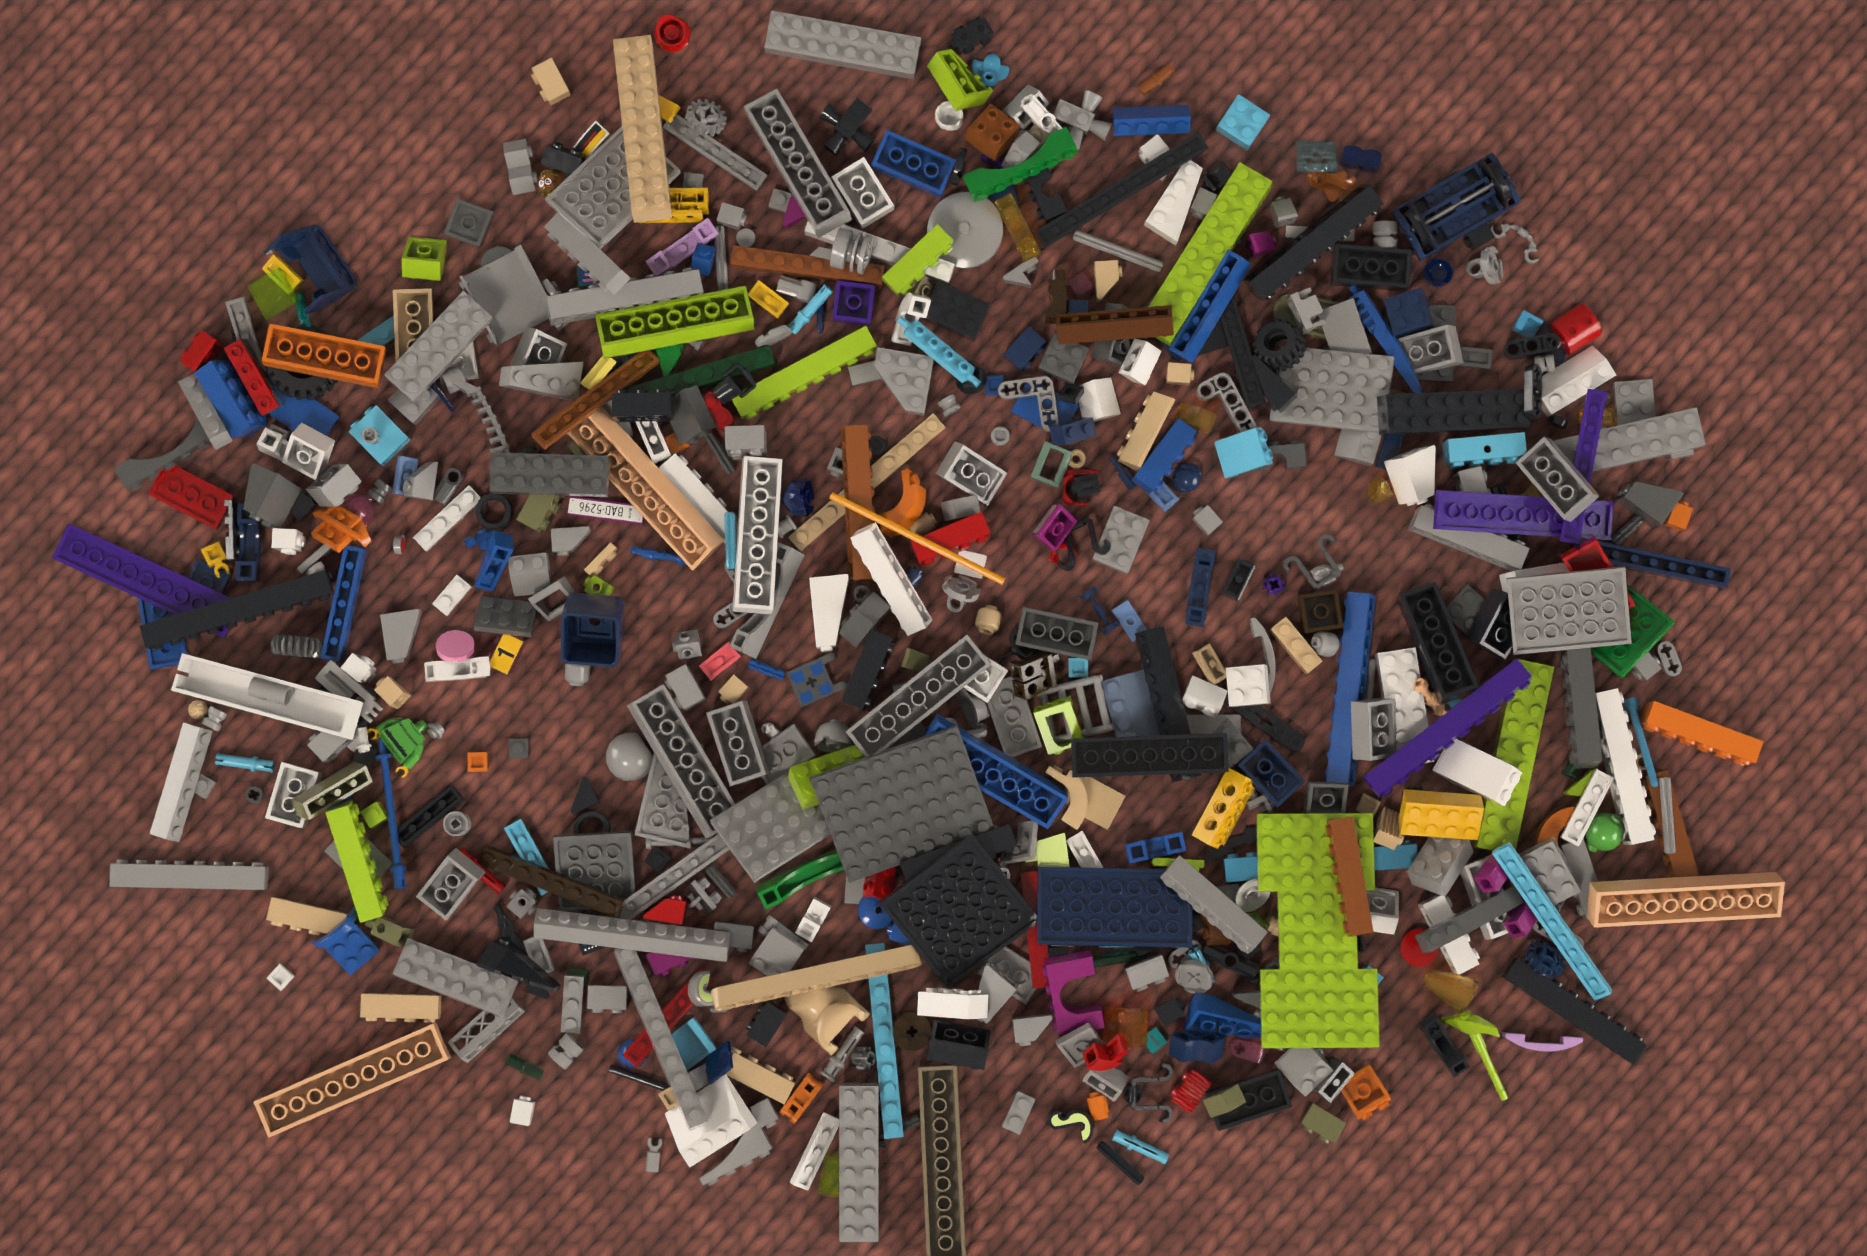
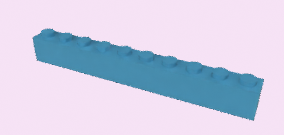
[1223,840,1418,882]

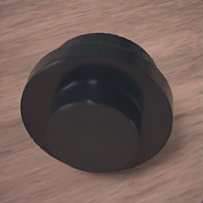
[868,436,886,455]

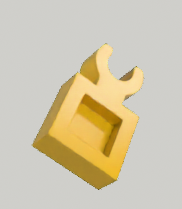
[201,542,230,578]

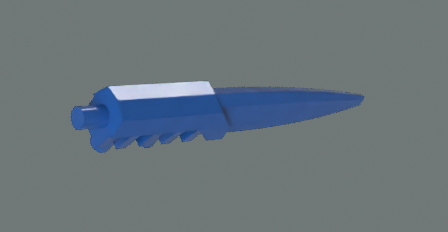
[1348,286,1423,393]

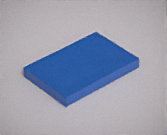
[1011,381,1079,433]

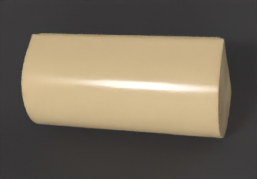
[1192,643,1227,685]

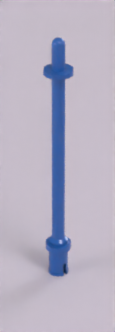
[375,738,407,889]

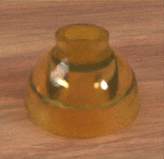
[1367,477,1393,503]

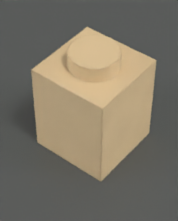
[1166,362,1194,386]
[718,674,749,705]

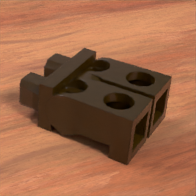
[1045,270,1068,324]
[1009,650,1062,700]

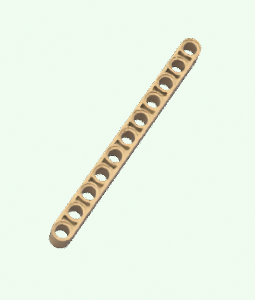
[711,945,921,1011]

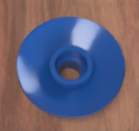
[858,897,893,929]

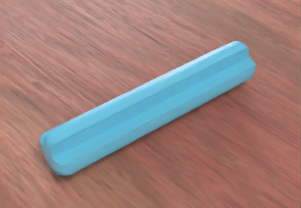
[724,512,736,569]

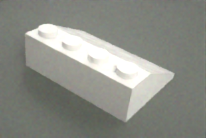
[665,1074,757,1167]

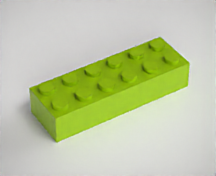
[325,799,389,923]

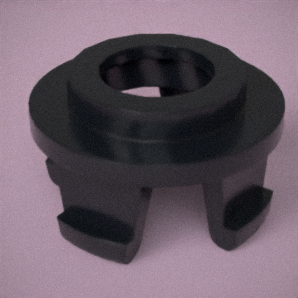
[954,361,987,394]

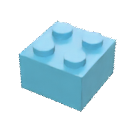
[1216,94,1270,151]

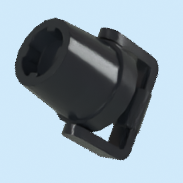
[713,363,756,404]

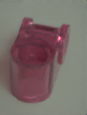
[1228,1038,1266,1064]

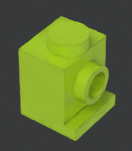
[583,575,614,596]

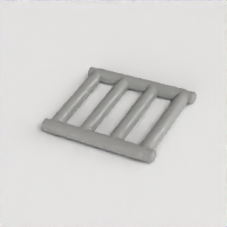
[1037,675,1114,744]

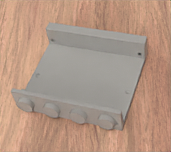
[459,245,549,346]

